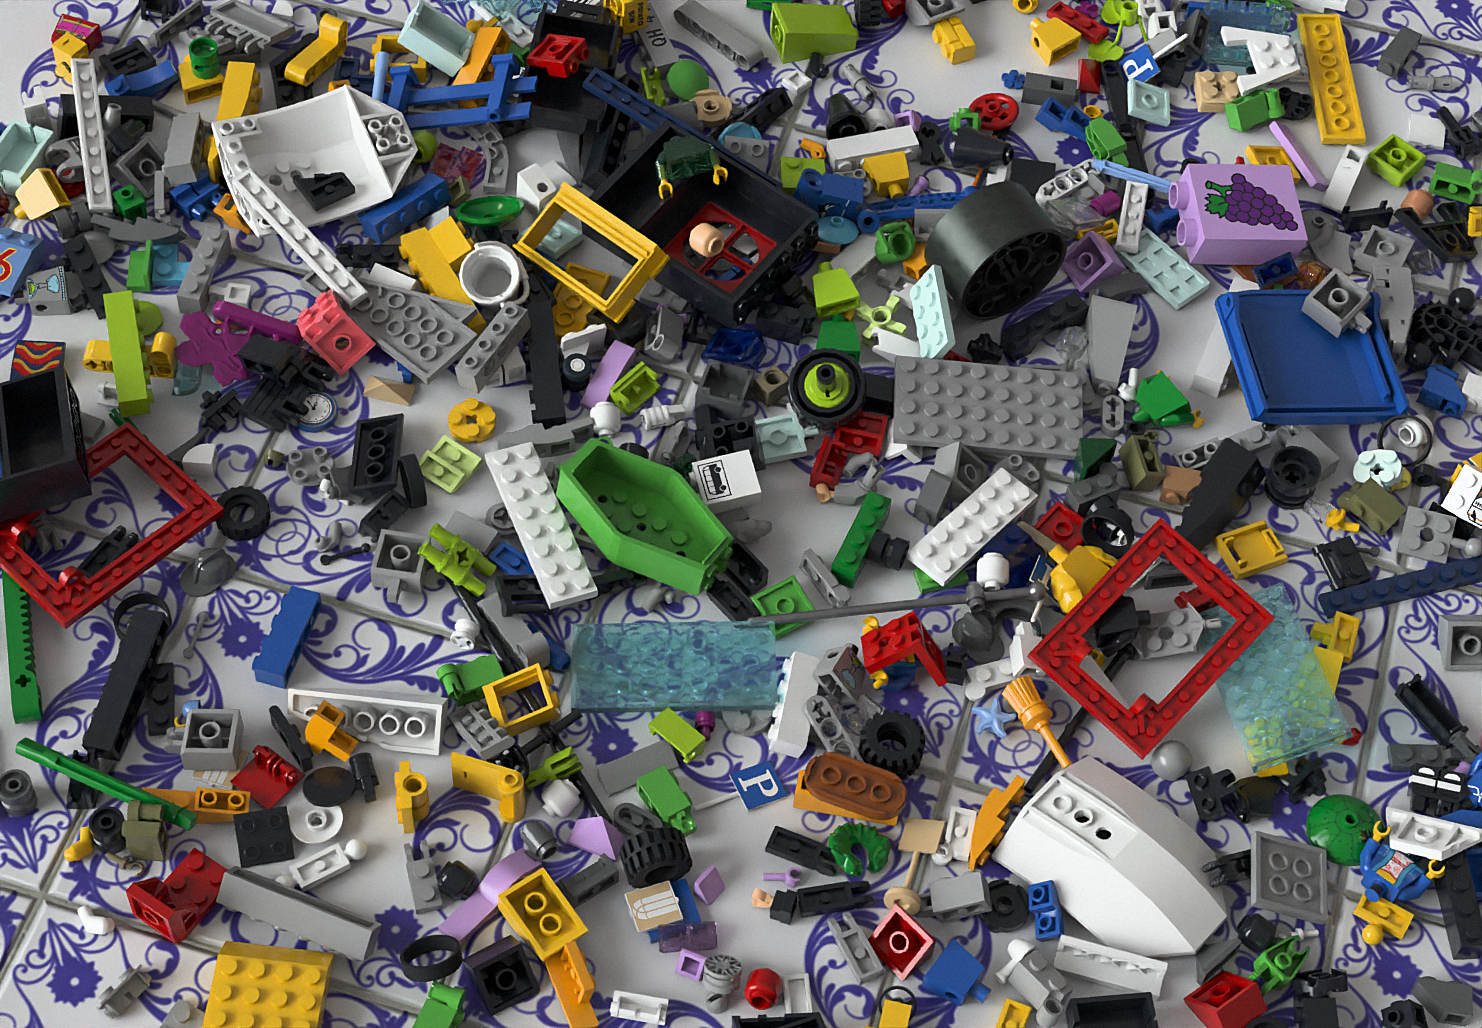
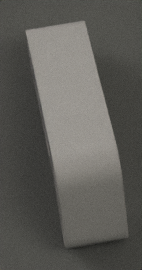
[477,592,550,670]

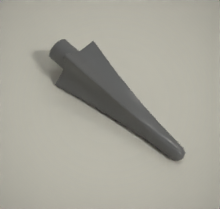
[166,427,210,471]

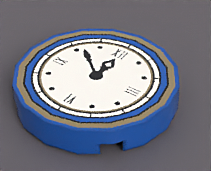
[290,390,338,433]

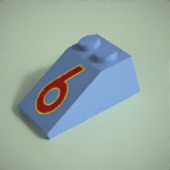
[0,227,45,297]

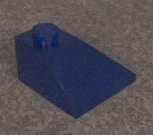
[700,328,767,367]

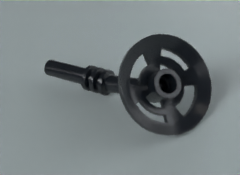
[486,708,583,782]

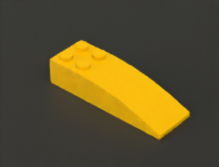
[208,61,263,188]

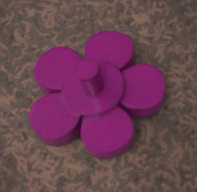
[1075,1,1098,19]

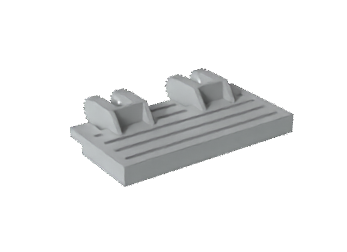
[203,0,295,55]

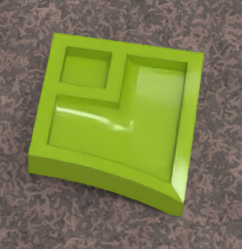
[779,156,826,194]

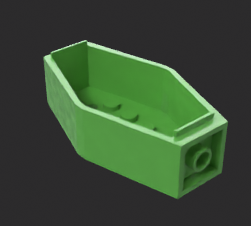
[556,437,734,596]

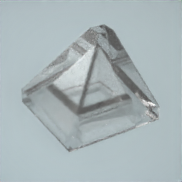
[1302,494,1336,524]

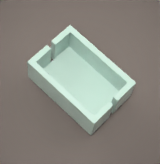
[397,0,476,78]
[0,119,57,194]

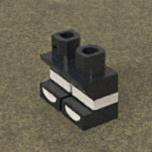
[1407,763,1465,817]

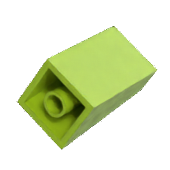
[770,3,859,64]

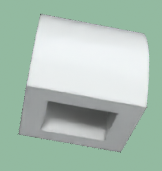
[182,444,218,478]

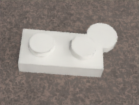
[965,657,1017,701]
[931,806,977,866]

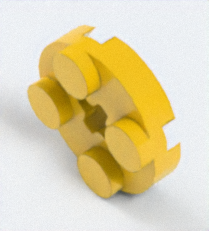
[448,398,496,444]

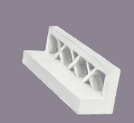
[1053,934,1168,1001]

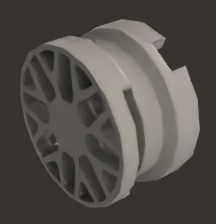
[703,954,742,994]

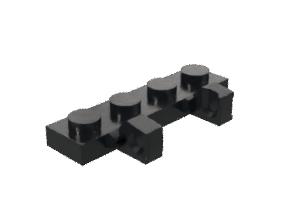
[52,234,112,320]

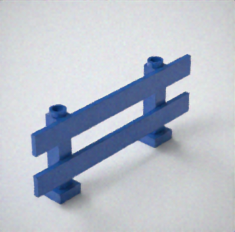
[382,53,538,131]

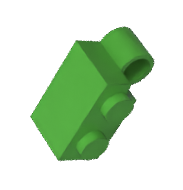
[1428,161,1482,204]

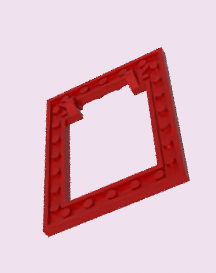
[0,422,225,629]
[1027,518,1275,760]

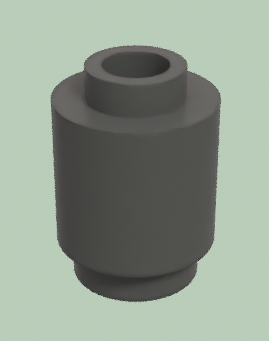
[521,820,559,860]

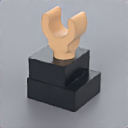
[751,889,798,925]

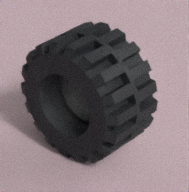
[858,710,926,780]
[619,827,693,889]

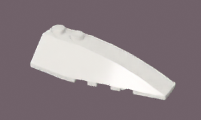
[287,687,448,756]

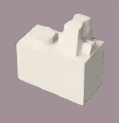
[1009,621,1055,682]

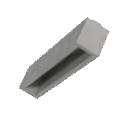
[216,866,382,961]

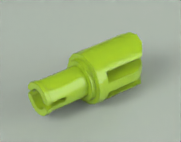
[525,746,584,790]

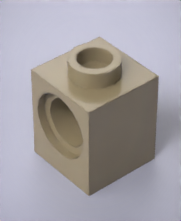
[752,364,789,407]

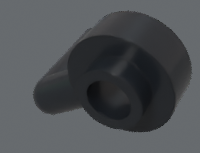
[1412,464,1450,504]

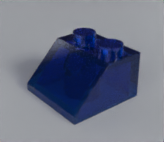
[978,521,1041,589]

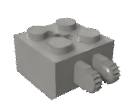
[164,709,244,771]

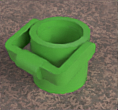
[874,221,917,265]

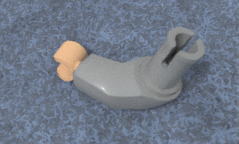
[815,462,886,505]

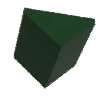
[1073,438,1118,483]

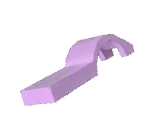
[438,848,542,946]

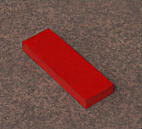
[1046,1,1110,45]

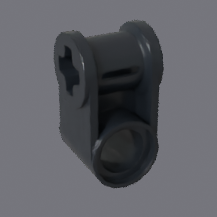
[1158,48,1190,88]

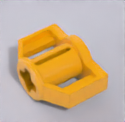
[213,193,251,235]

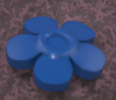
[1001,70,1026,89]

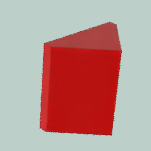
[868,903,936,981]

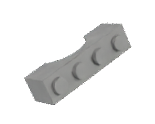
[176,226,232,315]

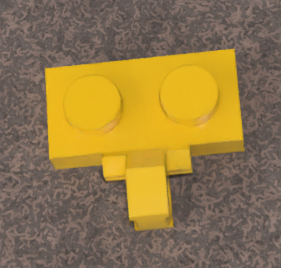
[1309,611,1360,664]

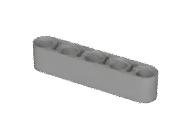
[674,0,764,71]

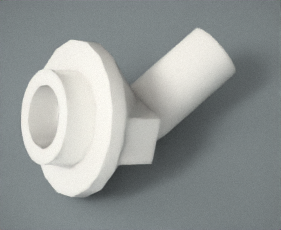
[1117,368,1138,402]

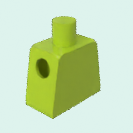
[812,262,860,319]

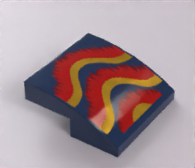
[10,340,66,380]

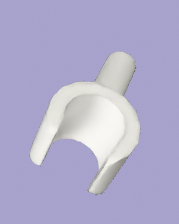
[319,479,350,506]

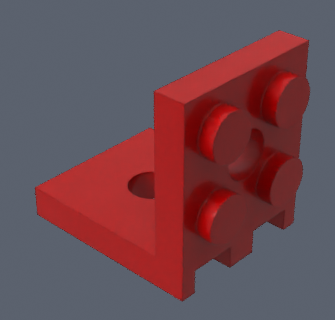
[861,611,948,687]

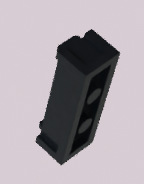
[1394,673,1469,749]

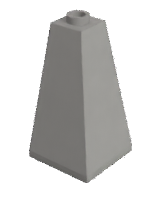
[1084,295,1138,396]

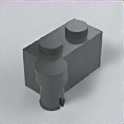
[1063,462,1121,518]

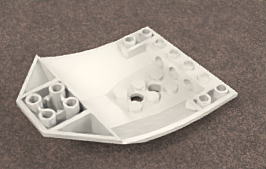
[211,84,418,238]
[992,756,1227,958]

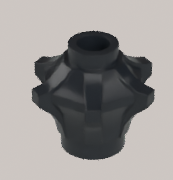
[967,333,1003,364]

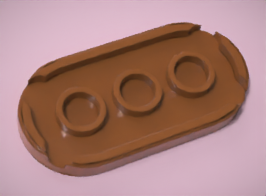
[804,752,907,821]

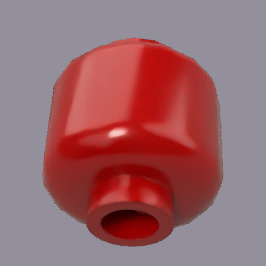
[744,968,782,1010]

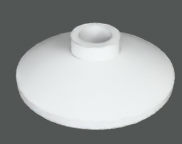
[289,798,343,844]

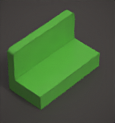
[126,240,154,292]

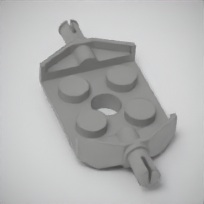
[1129,602,1222,660]

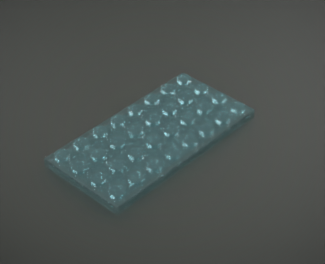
[1199,582,1353,773]
[571,621,777,713]

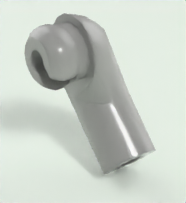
[314,522,342,553]
[641,586,676,613]

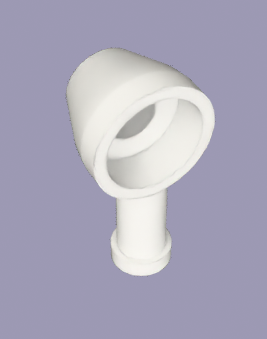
[994,938,1038,985]

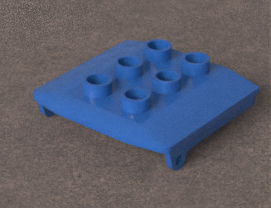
[1214,290,1410,425]

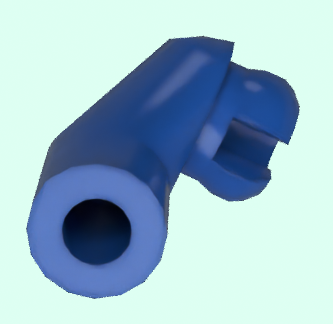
[1424,364,1459,382]

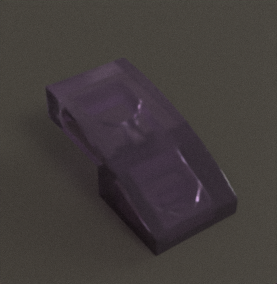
[658,921,718,953]

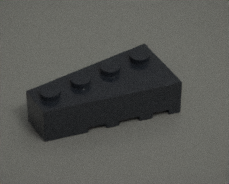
[57,94,154,141]

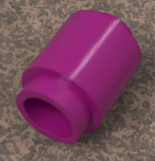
[1088,191,1121,220]

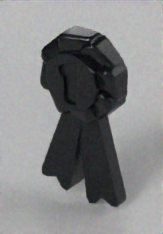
[914,122,945,165]

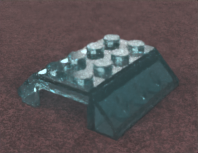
[1202,0,1290,68]

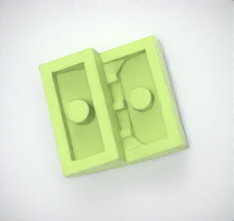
[418,435,483,495]

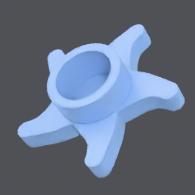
[972,698,1016,739]

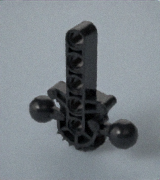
[1404,287,1482,372]

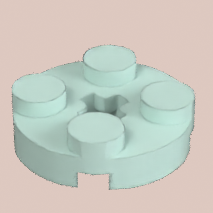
[1353,450,1403,491]

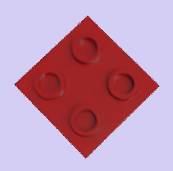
[230,745,305,809]

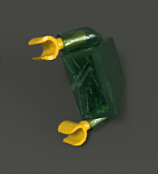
[655,135,728,199]

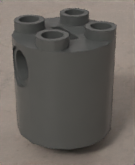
[640,101,704,141]

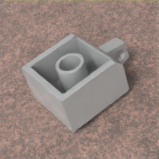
[1301,267,1373,338]
[371,529,431,603]

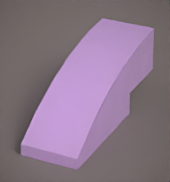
[580,340,636,410]

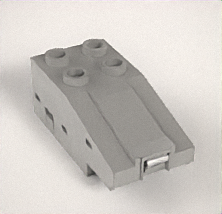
[1365,265,1417,366]

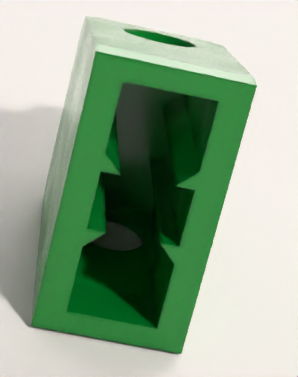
[816,313,860,363]

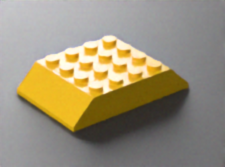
[202,941,335,1028]

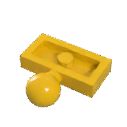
[1353,889,1414,946]

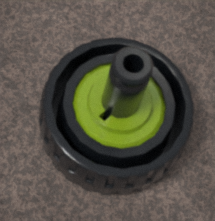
[787,348,867,430]

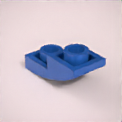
[1028,880,1065,942]

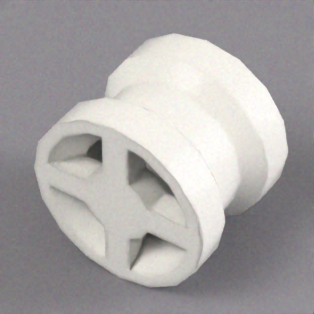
[450,619,480,650]

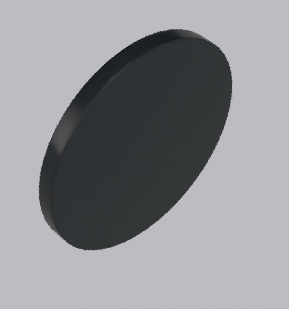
[302,766,356,807]

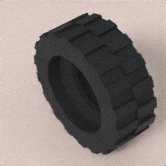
[216,486,271,541]

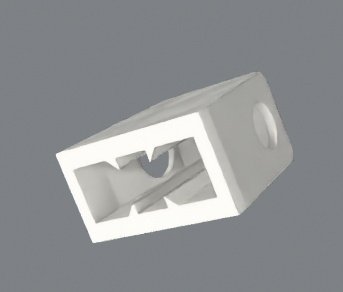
[516,163,558,218]

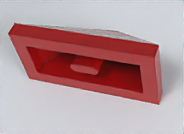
[1078,58,1100,94]

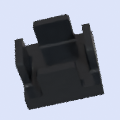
[586,295,653,347]

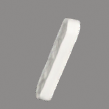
[1035,159,1101,207]

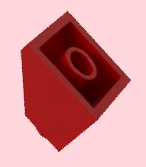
[1184,970,1268,1028]

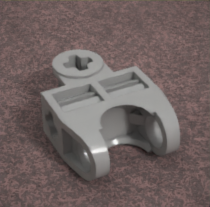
[43,135,115,183]

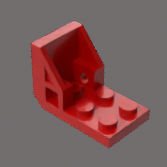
[126,847,227,944]

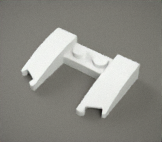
[871,283,960,363]

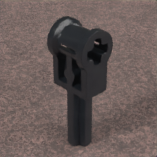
[1436,106,1482,160]

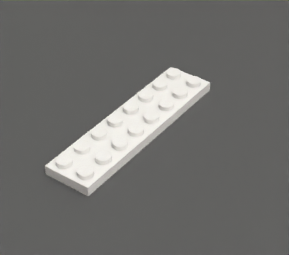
[485,442,598,609]

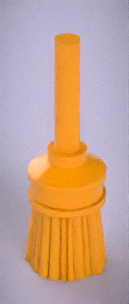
[1002,676,1072,769]

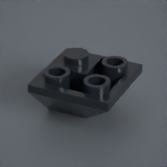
[707,415,766,472]

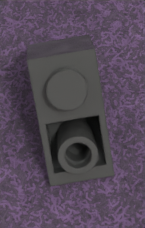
[1411,976,1473,1027]

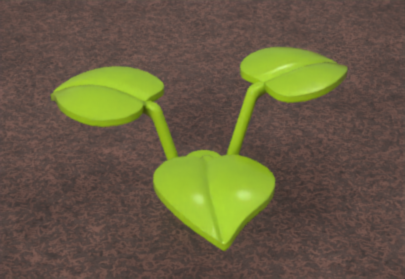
[1087,0,1185,63]

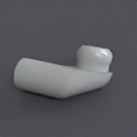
[842,452,877,478]

